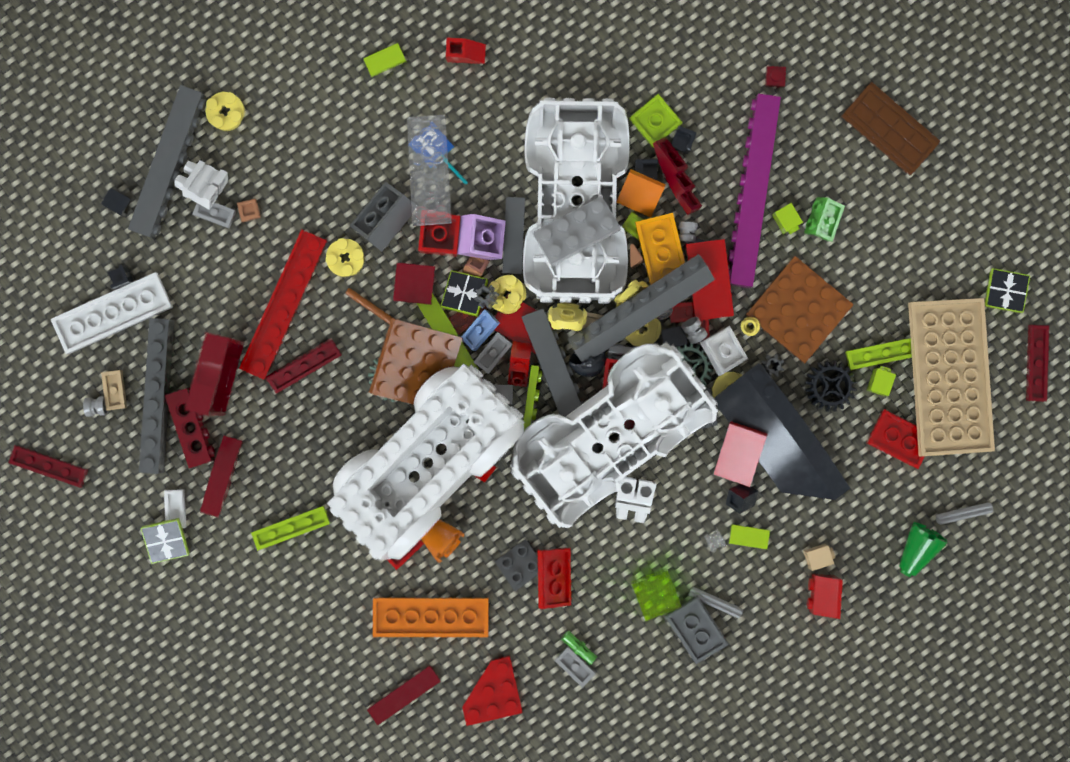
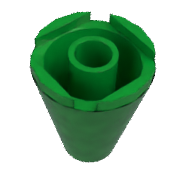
[899,521,948,577]

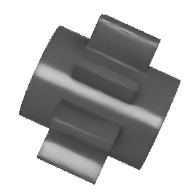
[474,284,499,309]
[760,354,784,377]

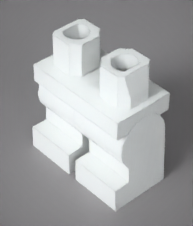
[175,160,228,210]
[615,477,656,523]

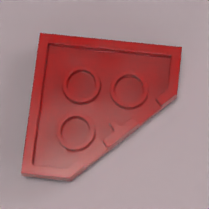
[462,656,523,726]

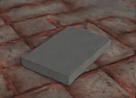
[665,595,729,664]

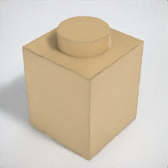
[803,544,835,571]

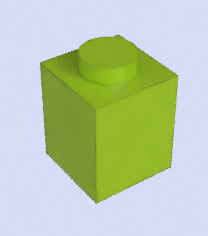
[772,203,803,235]
[867,366,896,397]

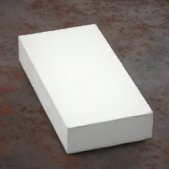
[164,489,186,528]

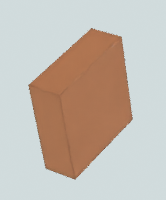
[237,199,261,222]

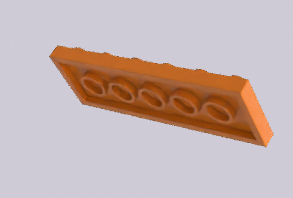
[373,597,489,637]

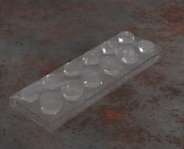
[407,115,452,226]

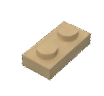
[101,370,127,411]

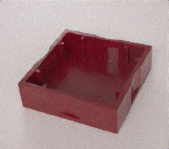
[185,332,245,416]

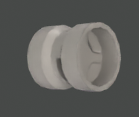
[678,222,698,243]
[681,317,707,344]
[83,396,108,417]

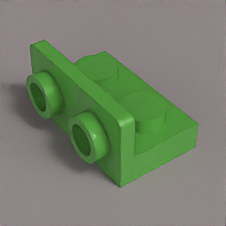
[804,197,845,242]

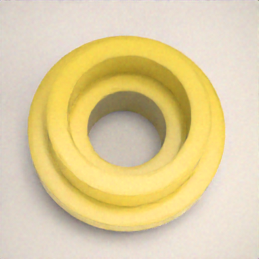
[741,317,760,336]

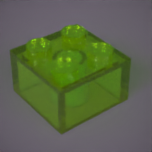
[630,569,682,621]

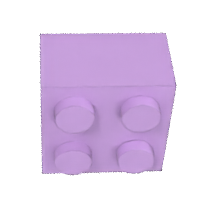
[457,214,506,260]

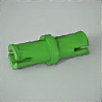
[561,630,597,665]

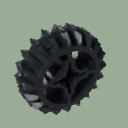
[804,360,857,412]

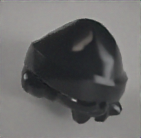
[569,351,606,378]

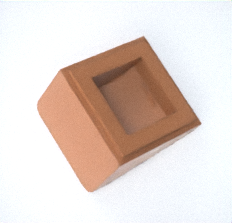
[630,244,644,269]
[462,257,490,277]

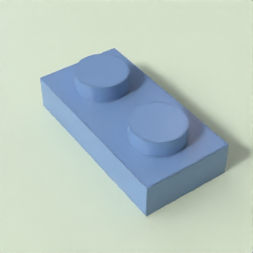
[461,309,500,351]

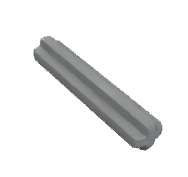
[936,503,993,525]
[688,587,743,618]

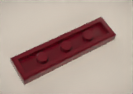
[1026,325,1049,402]
[266,338,342,394]
[8,445,89,488]
[367,665,441,725]

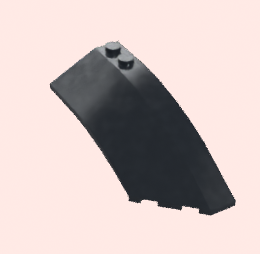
[714,363,850,500]

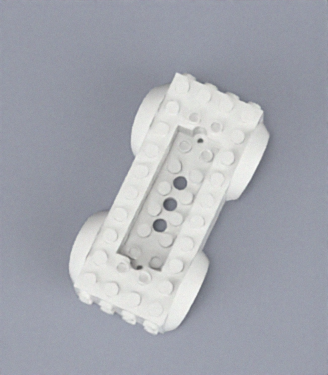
[523,98,630,304]
[510,342,718,528]
[327,364,525,560]

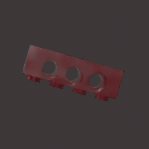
[165,388,216,468]

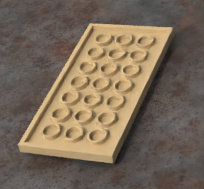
[908,298,995,456]

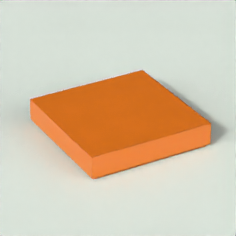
[616,169,666,217]

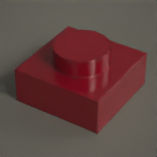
[765,66,786,87]

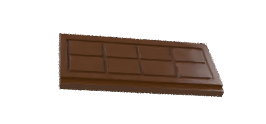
[841,82,941,176]

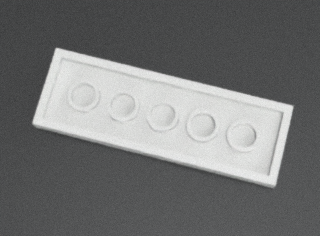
[51,272,173,354]

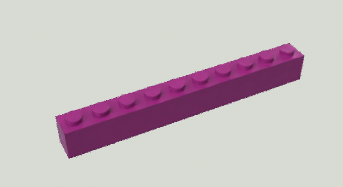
[728,93,781,288]

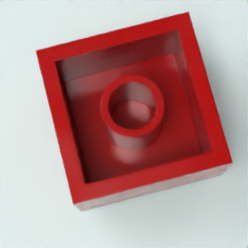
[418,212,461,257]

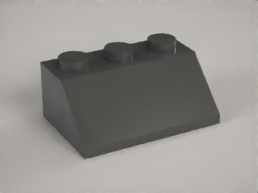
[350,182,418,252]

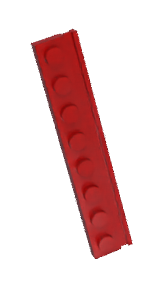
[239,229,328,380]

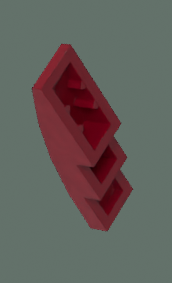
[653,137,702,215]
[200,436,243,518]

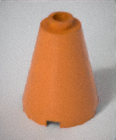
[421,519,464,563]

